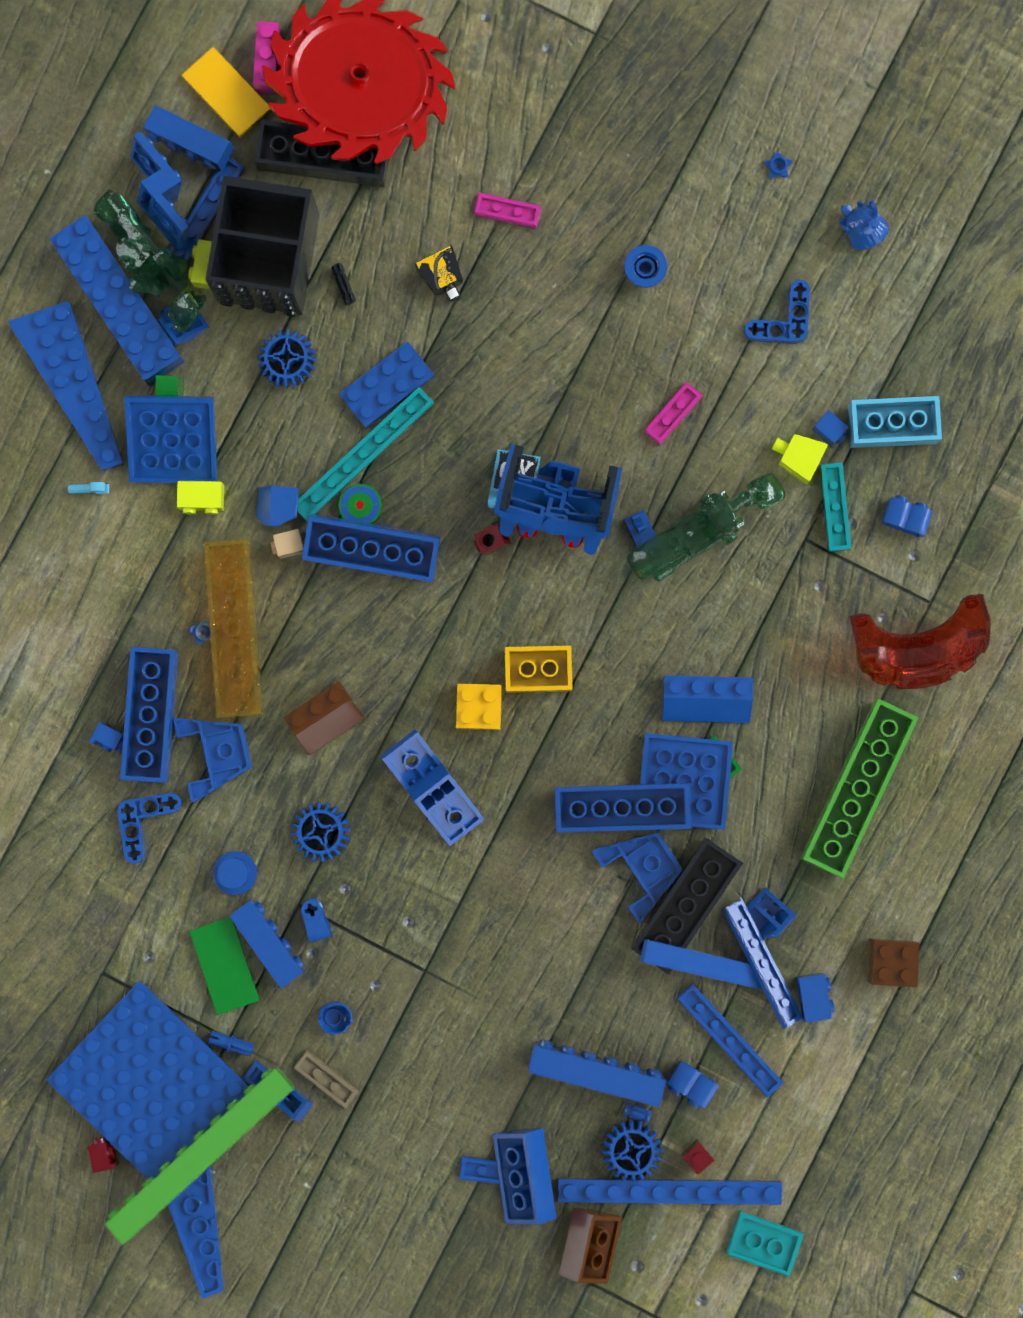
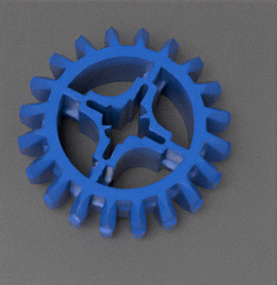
[257,329,317,388]
[291,802,351,862]
[602,1120,662,1182]

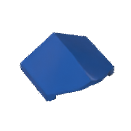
[158,303,209,345]
[537,460,581,489]
[256,485,299,526]
[747,887,797,938]

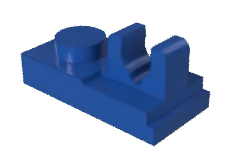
[624,510,662,559]

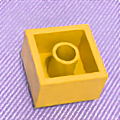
[456,684,502,730]

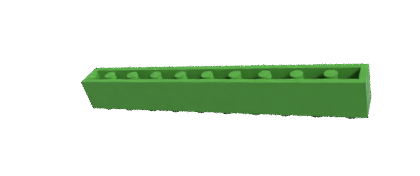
[105,1068,296,1245]

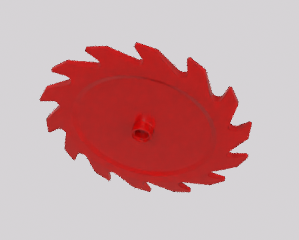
[261,0,456,164]

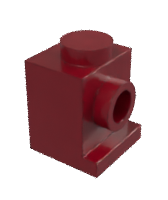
[87,1136,119,1173]

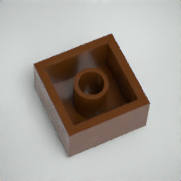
[868,938,919,987]

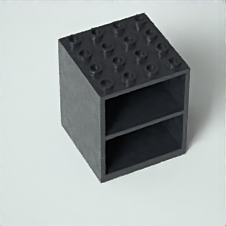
[205,176,320,317]

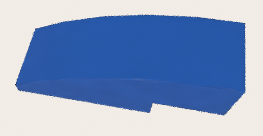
[243,1060,314,1121]

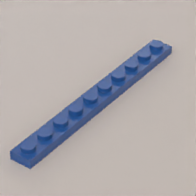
[558,1178,782,1205]

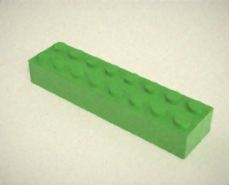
[800,698,918,878]

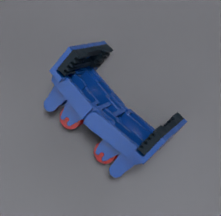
[494,444,622,555]

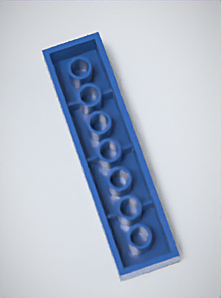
[49,215,185,386]

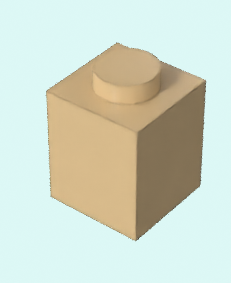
[271,529,304,559]

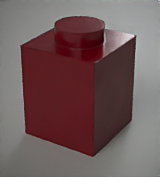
[681,1139,714,1175]

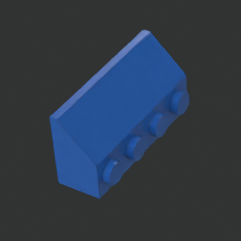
[662,675,753,723]
[493,1128,556,1225]

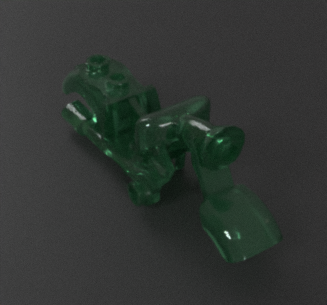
[93,189,207,332]
[627,473,785,582]

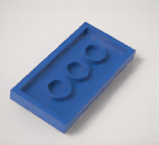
[339,341,434,429]

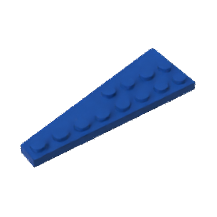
[8,301,124,471]
[168,1166,224,1299]

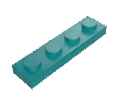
[820,463,851,552]

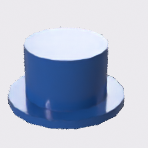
[624,245,668,288]
[213,851,257,895]

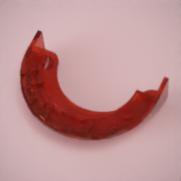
[849,594,991,689]

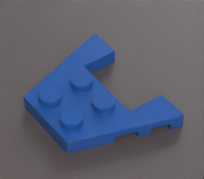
[173,718,252,803]
[591,832,683,924]

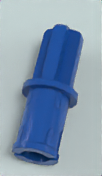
[209,1030,254,1056]

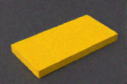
[182,47,272,139]

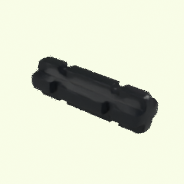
[331,263,356,305]

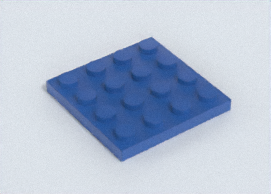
[124,395,218,483]
[640,733,733,830]

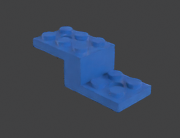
[130,132,189,251]
[380,729,485,846]

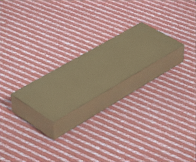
[293,1050,360,1109]

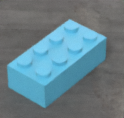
[848,396,942,448]

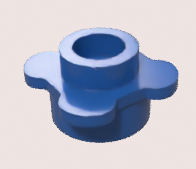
[189,620,215,645]

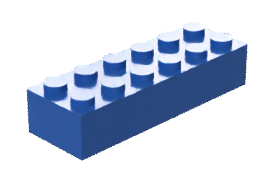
[302,514,441,582]
[120,647,179,783]
[555,783,692,832]
[528,1039,666,1107]

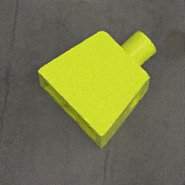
[772,434,828,485]

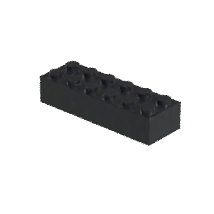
[254,120,389,188]
[630,838,743,975]

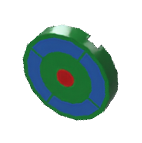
[338,484,382,524]

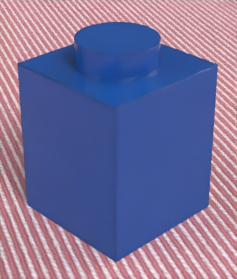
[812,410,848,447]

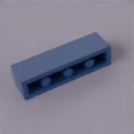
[143,105,234,171]
[229,900,305,988]

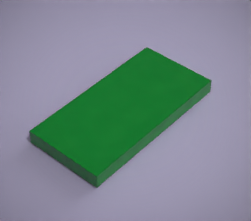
[189,917,260,1015]

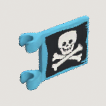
[488,449,540,508]

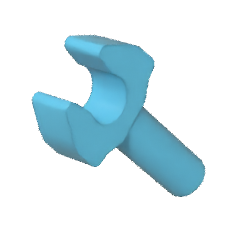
[68,482,109,494]

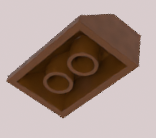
[283,681,365,755]
[559,1208,623,1284]

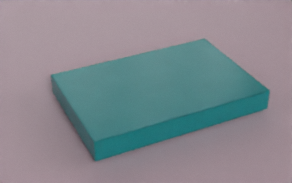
[726,1210,804,1277]

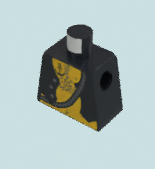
[415,245,463,302]

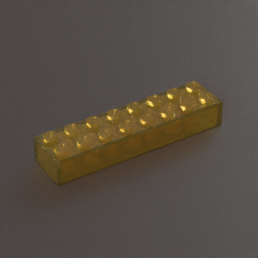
[204,539,264,719]

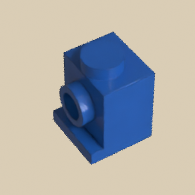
[89,722,124,752]

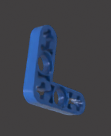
[744,280,810,344]
[118,793,183,864]

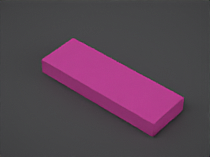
[474,192,541,229]
[644,382,703,445]

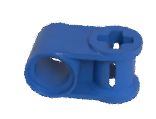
[301,898,332,943]

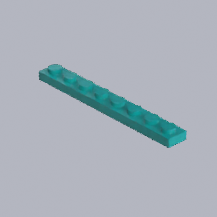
[297,387,434,522]

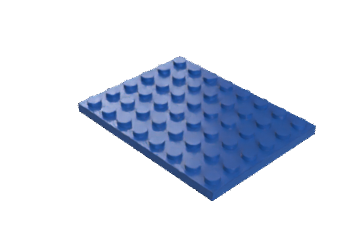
[46,981,250,1205]

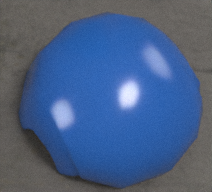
[318,1001,353,1035]

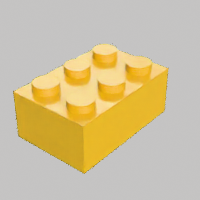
[505,646,572,693]

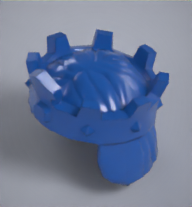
[839,201,889,250]

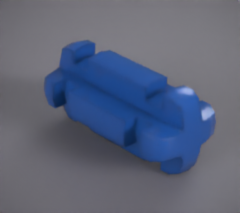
[624,1103,651,1123]

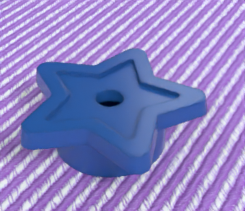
[764,152,792,179]

